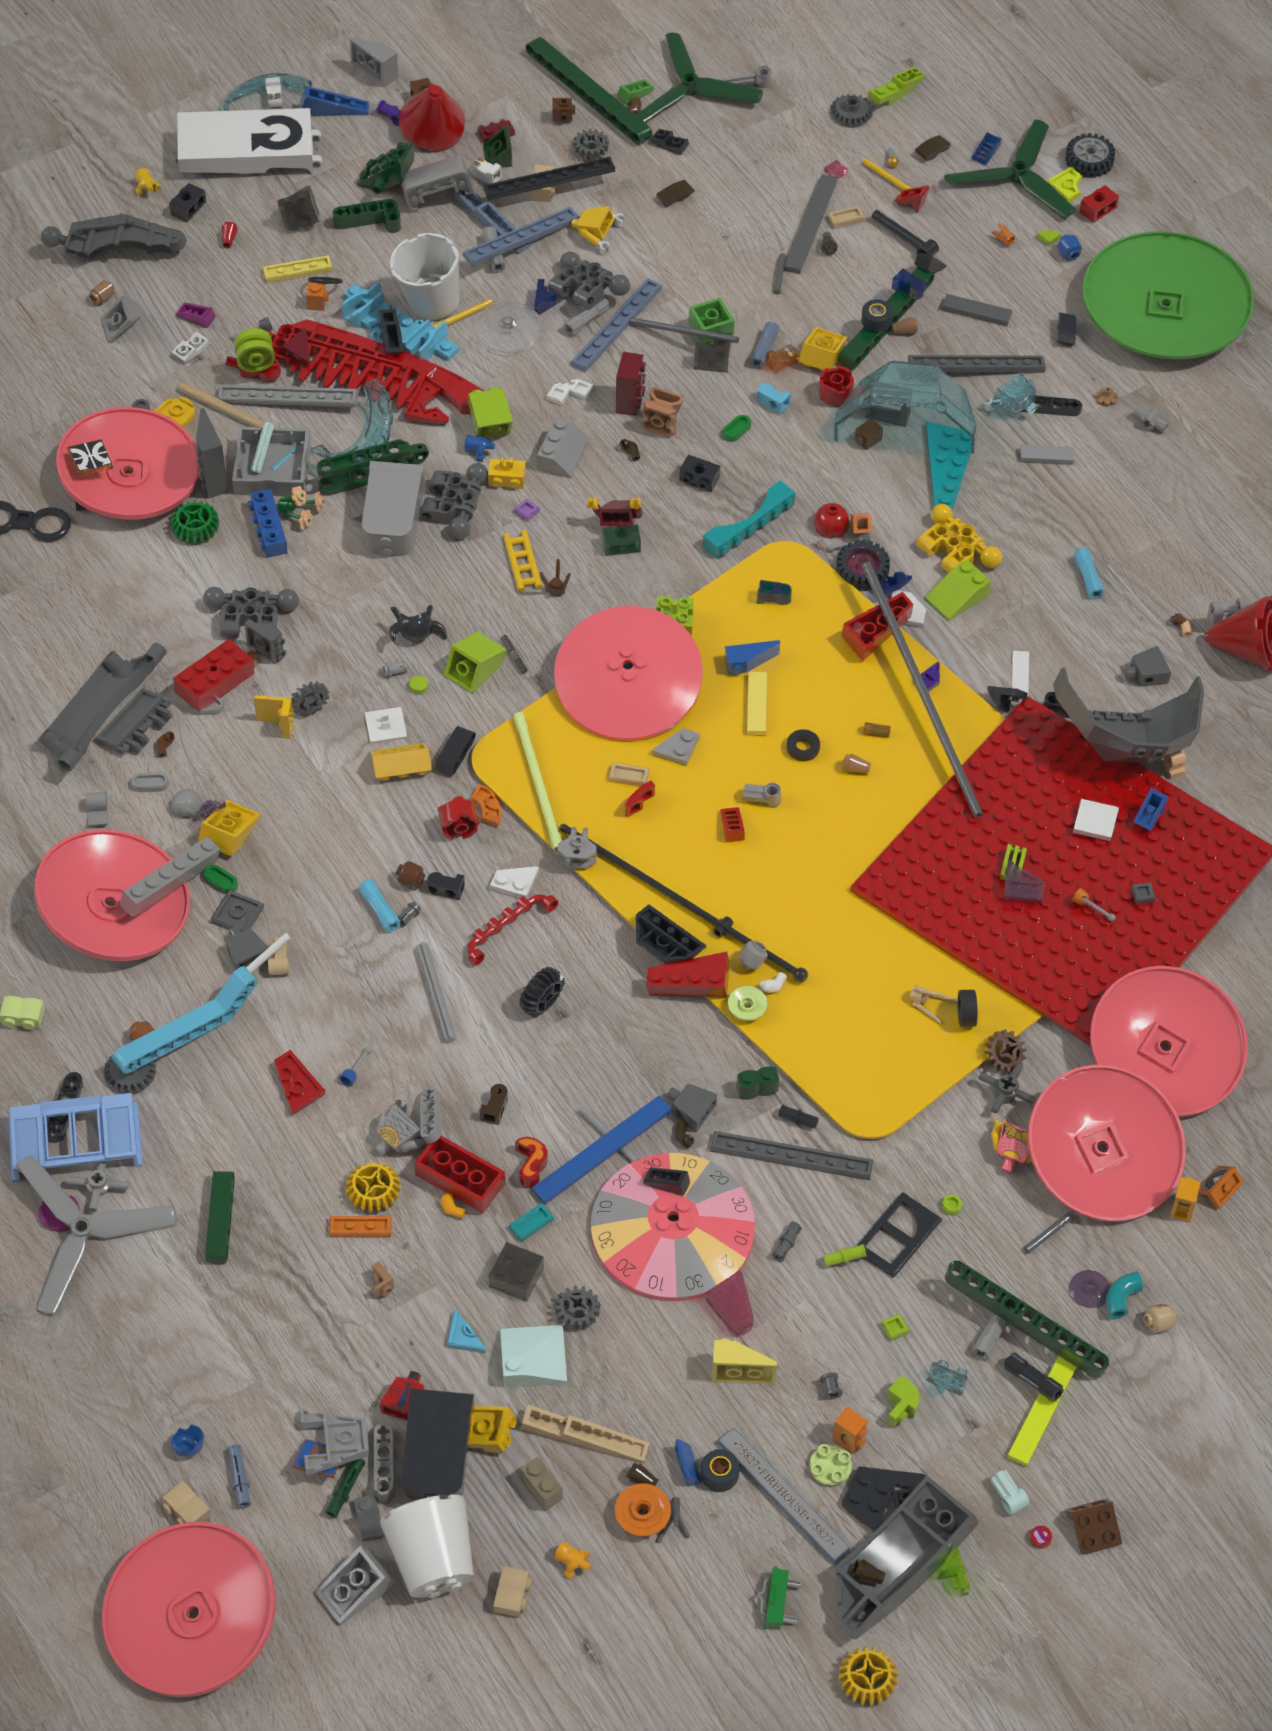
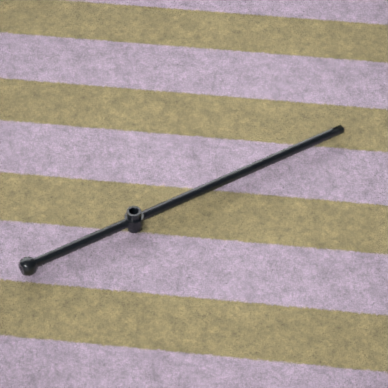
[560,824,809,983]

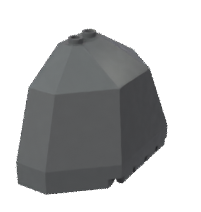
[1053,668,1204,764]

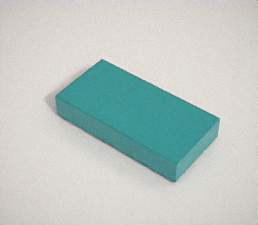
[509,1203,554,1242]

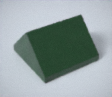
[484,125,512,168]

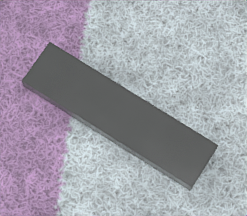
[942,294,1013,326]

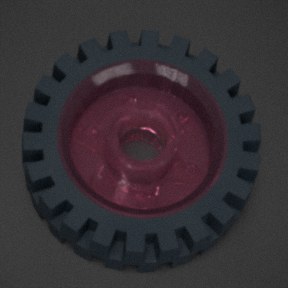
[836,540,890,591]

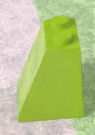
[468,387,513,438]
[444,632,507,693]

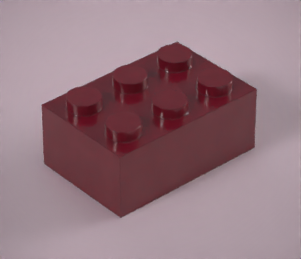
[616,351,646,416]

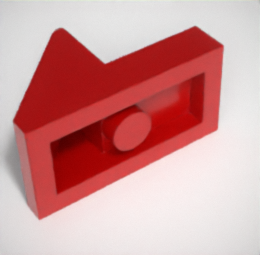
[895,185,929,213]

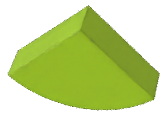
[1037,230,1061,246]

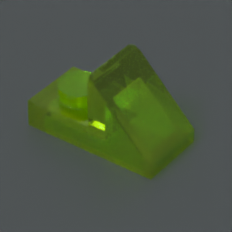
[937,1547,970,1597]

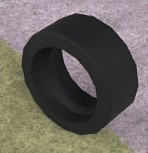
[957,989,978,1027]

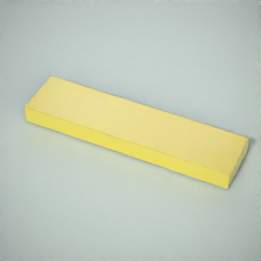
[263,255,333,283]
[747,671,767,735]

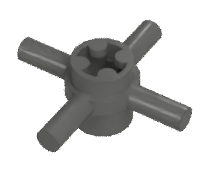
[978,1063,1036,1113]

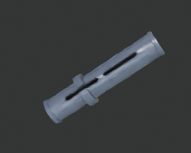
[227,1444,251,1508]

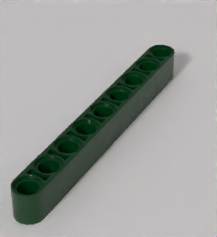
[838,267,935,369]
[945,1260,1109,1378]

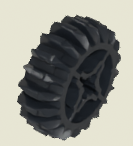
[519,967,565,1017]

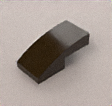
[915,135,951,160]
[656,179,695,208]

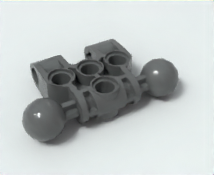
[548,251,630,309]
[420,463,488,539]
[203,587,299,637]

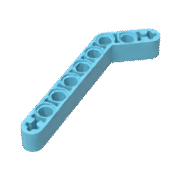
[112,966,258,1074]

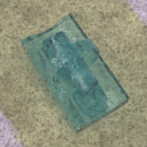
[927,1360,968,1395]

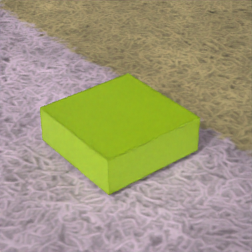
[881,1313,909,1342]

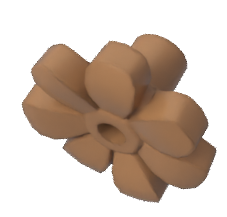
[1096,387,1118,406]

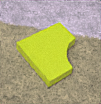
[1046,167,1082,203]

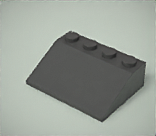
[194,408,228,499]

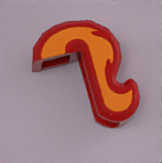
[515,1136,548,1188]

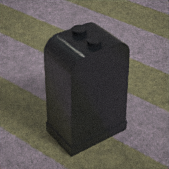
[402,1388,475,1500]

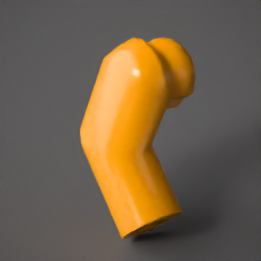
[440,1193,466,1219]

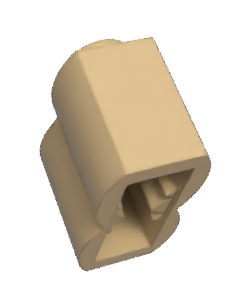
[162,1481,211,1524]
[493,1566,533,1617]

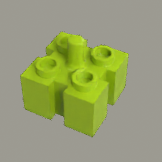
[656,596,694,636]

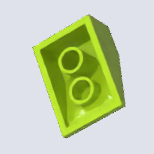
[925,560,991,621]

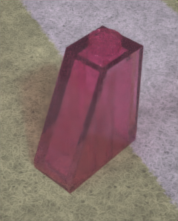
[706,1270,754,1337]

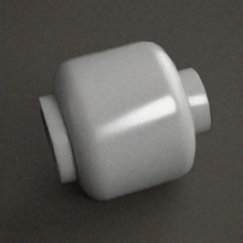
[738,940,768,970]

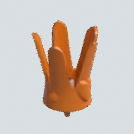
[991,223,1016,246]

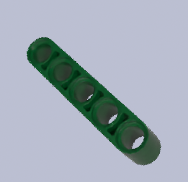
[205,1171,235,1262]

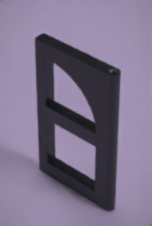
[857,1192,942,1278]

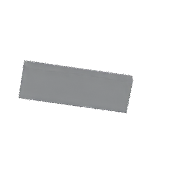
[1020,444,1074,464]

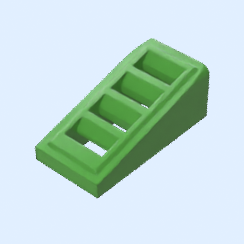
[618,79,654,104]

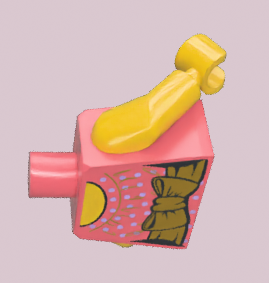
[991,1117,1032,1173]

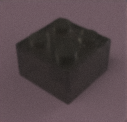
[489,1242,544,1302]

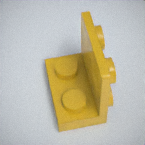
[254,695,294,739]

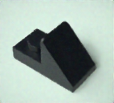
[987,686,1028,713]

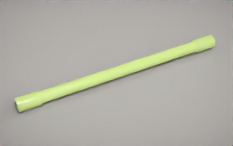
[513,712,562,853]

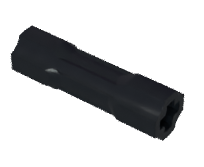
[1004,1353,1064,1402]

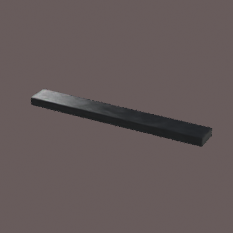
[483,156,615,201]

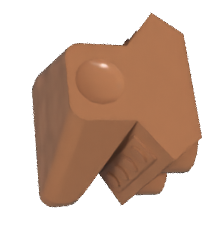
[641,387,684,438]

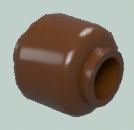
[396,861,426,889]

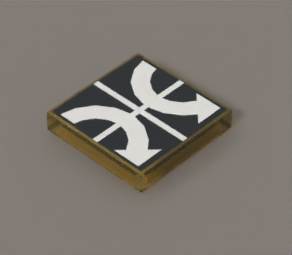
[67,439,113,477]

